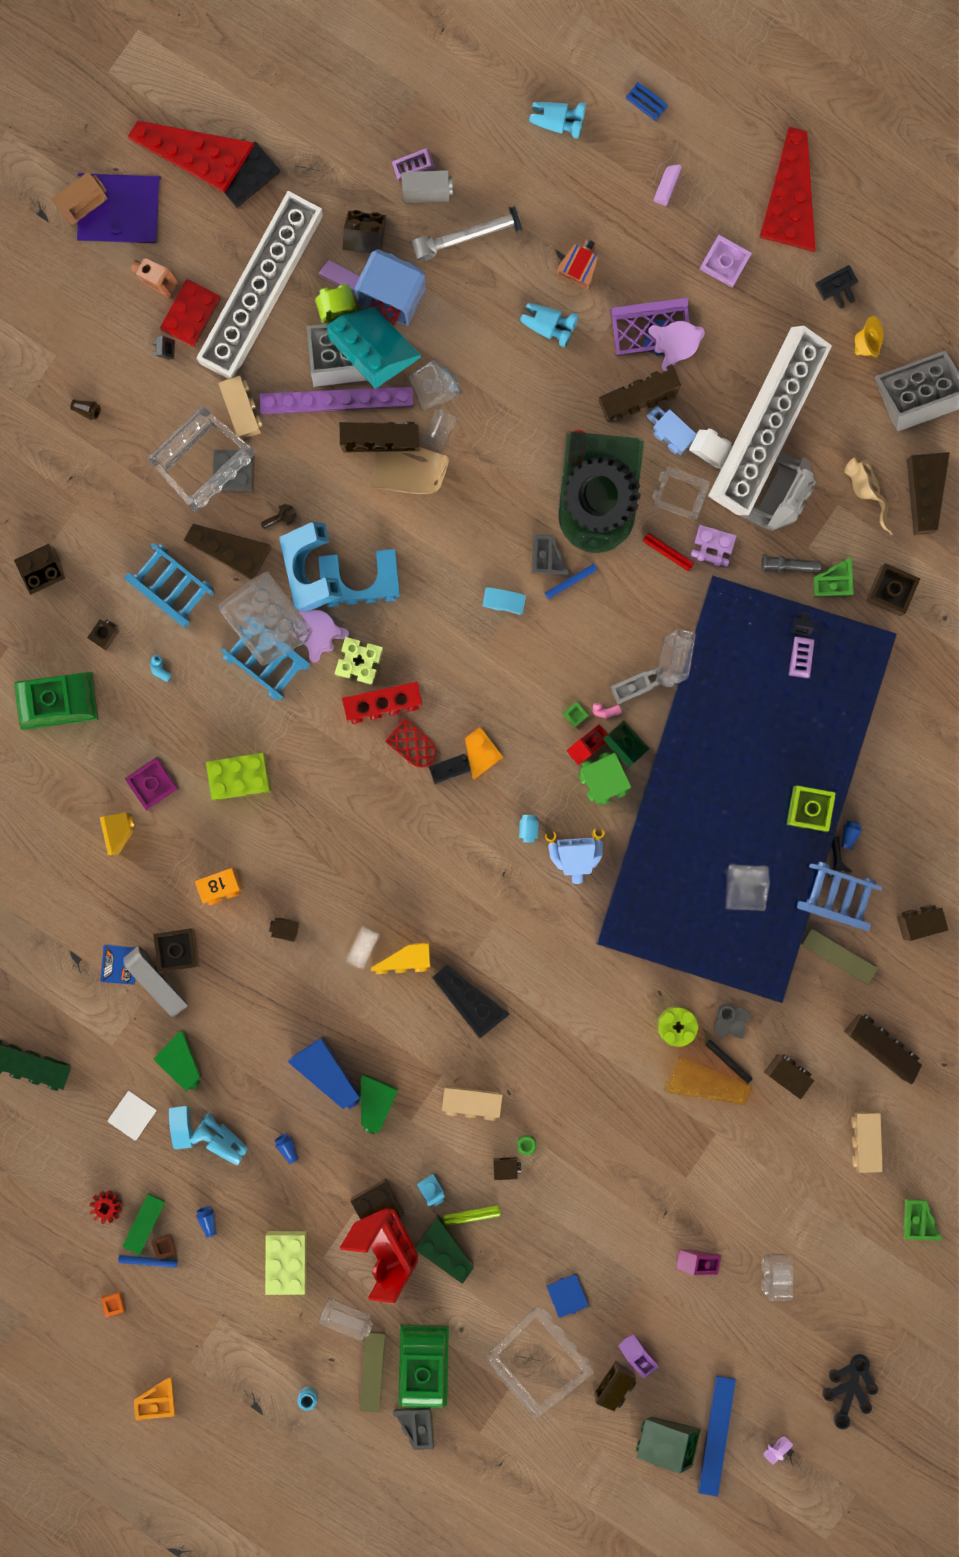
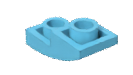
[482,587,526,615]
[169,1106,193,1150]

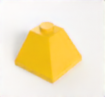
[100,812,135,855]

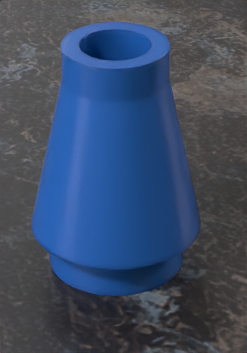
[841,820,862,850]
[274,1133,299,1164]
[196,1206,217,1237]

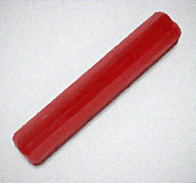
[643,533,694,571]

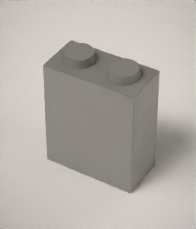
[402,170,453,204]

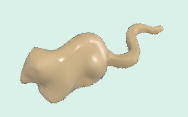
[844,457,894,536]

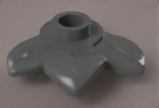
[715,1004,751,1040]

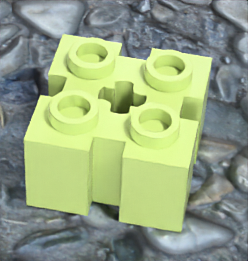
[335,637,383,686]

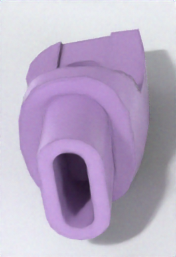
[763,1436,793,1465]

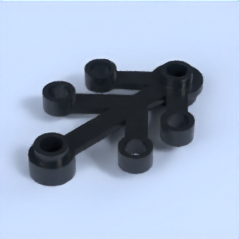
[822,1354,878,1430]

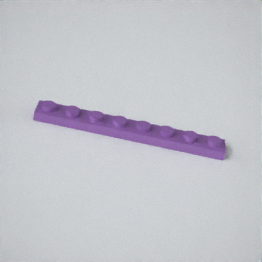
[259,387,413,414]

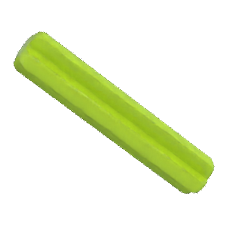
[443,1205,501,1226]

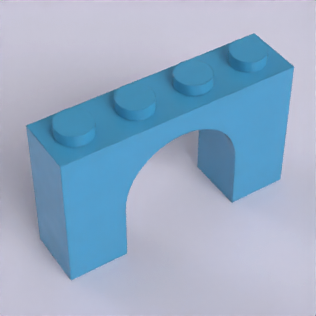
[279,522,342,611]
[318,549,400,607]

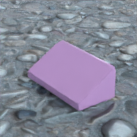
[653,164,682,206]
[319,260,360,294]

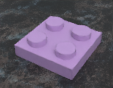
[699,235,752,288]

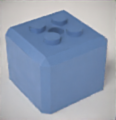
[354,249,426,326]

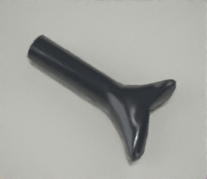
[828,836,852,878]

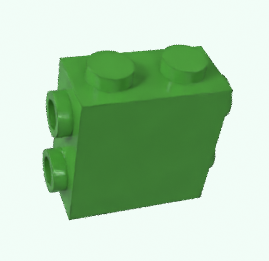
[578,751,631,806]

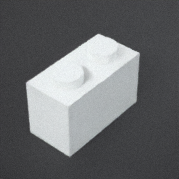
[689,428,733,469]

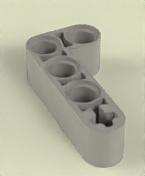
[123,946,189,1018]

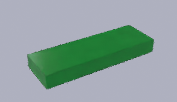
[122,1193,166,1255]

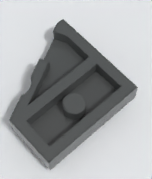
[531,534,569,576]
[393,1408,435,1450]

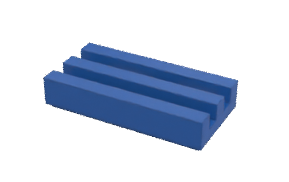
[626,82,668,121]

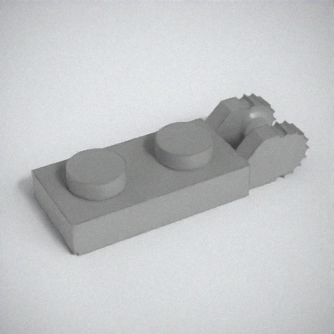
[610,667,666,705]

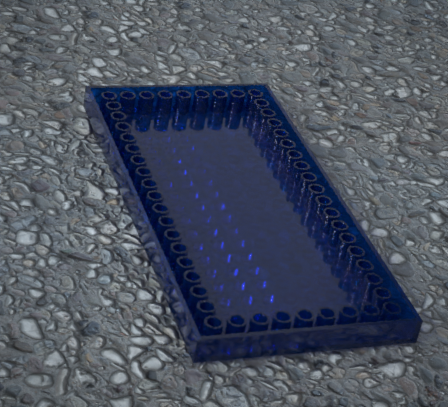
[596,576,897,1003]

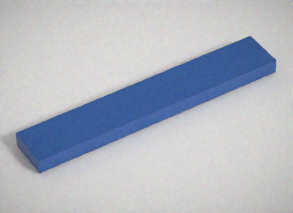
[698,1375,736,1497]

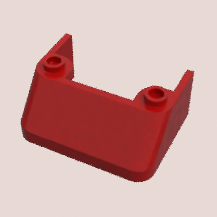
[340,1209,418,1304]

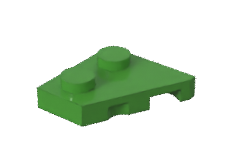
[813,558,854,597]
[903,1199,942,1240]

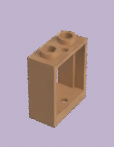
[52,171,107,226]

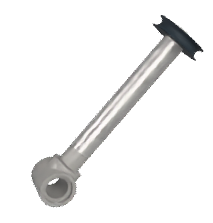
[412,205,522,262]

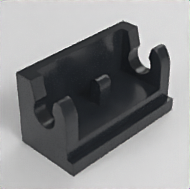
[429,754,471,785]

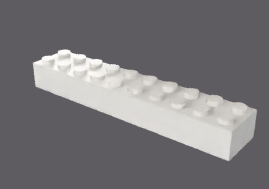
[196,191,323,379]
[708,326,832,515]

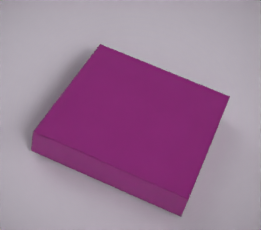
[125,757,178,811]

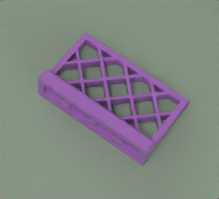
[610,298,690,355]

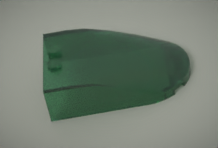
[558,431,644,553]

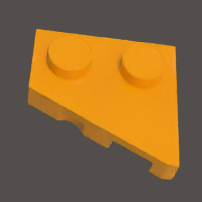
[465,727,503,780]
[134,1377,176,1420]

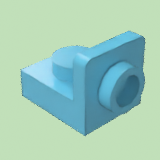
[417,1174,446,1207]

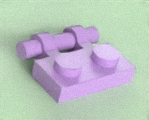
[690,525,736,567]

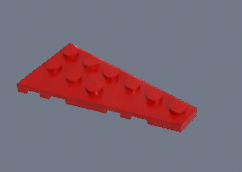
[128,121,254,193]
[759,127,816,252]

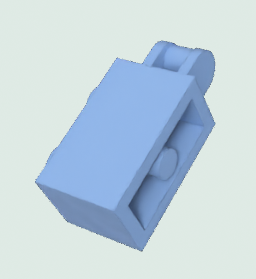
[646,405,697,455]

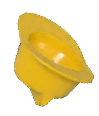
[855,316,884,357]

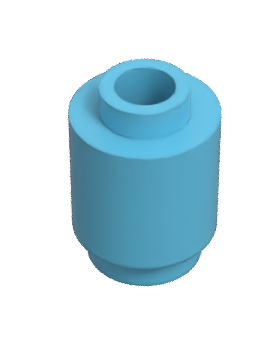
[519,815,539,843]
[297,1386,318,1411]

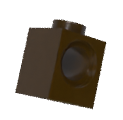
[87,619,119,650]
[269,917,300,942]
[493,1157,521,1180]

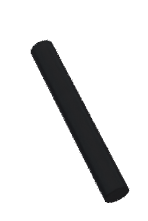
[705,1039,753,1084]

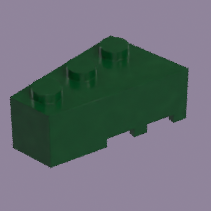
[415,1214,474,1284]

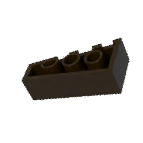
[907,452,950,535]

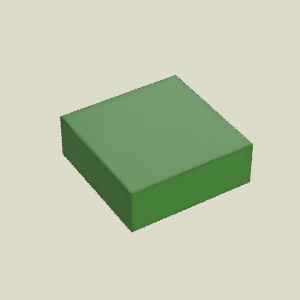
[563,702,590,728]

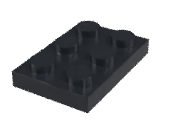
[224,141,280,208]

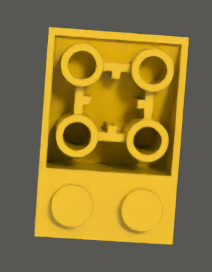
[371,942,431,974]

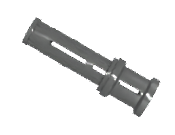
[761,554,821,573]

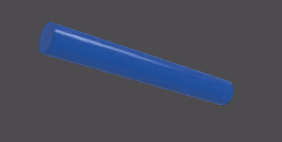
[544,564,597,599]
[118,1255,178,1268]

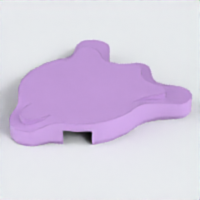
[648,321,705,371]
[297,610,349,663]

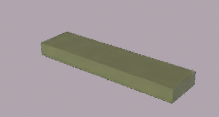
[801,928,878,985]
[360,1331,385,1412]

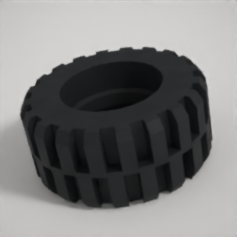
[563,457,641,532]

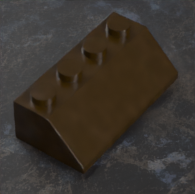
[844,1014,922,1085]

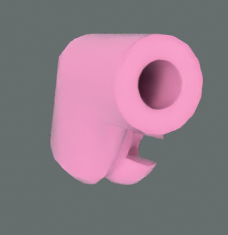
[592,702,622,719]

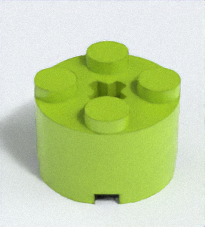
[315,284,358,324]
[657,1006,698,1047]

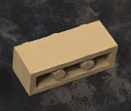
[218,376,262,441]
[442,1086,503,1121]
[851,1111,883,1173]

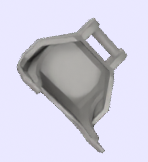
[731,451,816,531]

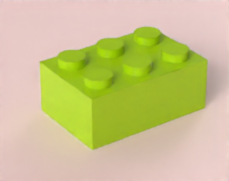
[206,753,271,801]

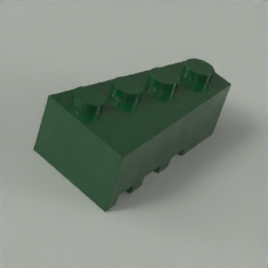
[0,1040,71,1091]

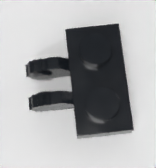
[815,265,858,309]

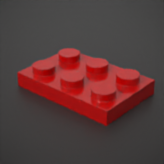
[160,278,221,347]

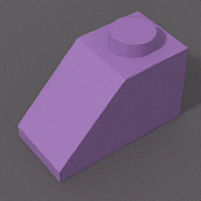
[618,1334,659,1378]

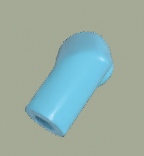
[150,655,172,682]

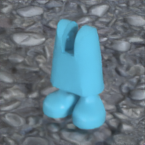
[529,102,586,139]
[520,303,579,348]
[189,1112,248,1165]

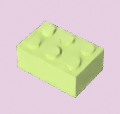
[265,1231,307,1295]

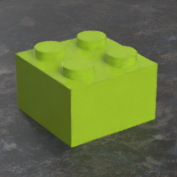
[787,786,836,832]

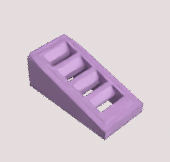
[392,148,436,181]
[789,637,814,678]

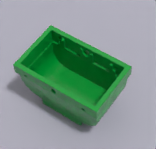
[14,672,99,730]
[398,1324,449,1408]

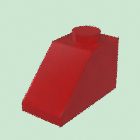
[566,724,608,765]

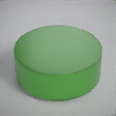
[517,1135,536,1155]

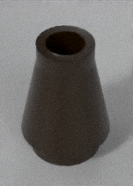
[70,399,101,420]

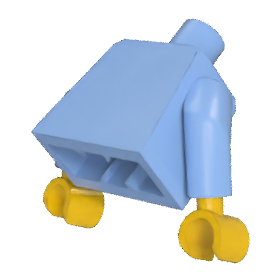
[545,829,605,884]

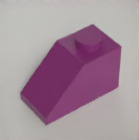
[676,1249,721,1275]

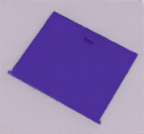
[77,173,161,243]

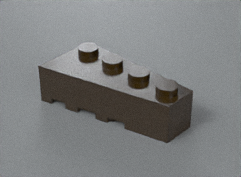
[599,364,681,423]
[339,422,419,453]
[184,523,272,581]

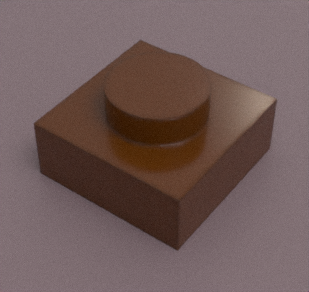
[151,1233,177,1260]

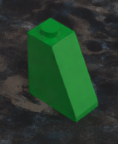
[153,1030,202,1091]
[361,1073,398,1135]

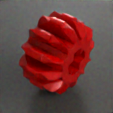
[89,1190,123,1224]

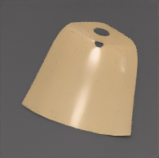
[370,447,449,495]

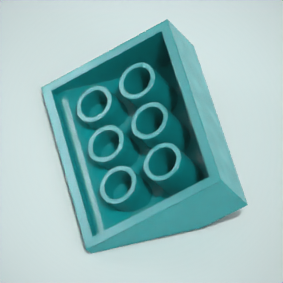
[327,306,421,389]

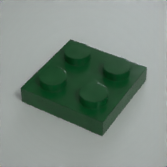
[604,721,650,767]

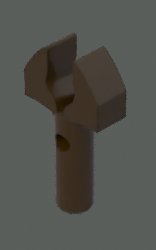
[261,504,296,529]

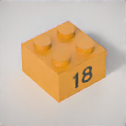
[195,868,244,905]

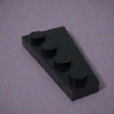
[431,966,510,1039]

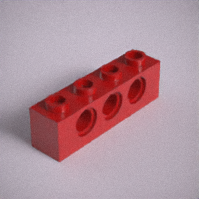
[342,682,422,724]

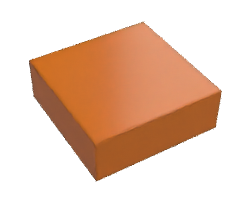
[101,1292,126,1317]

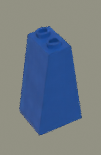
[288,1036,361,1109]

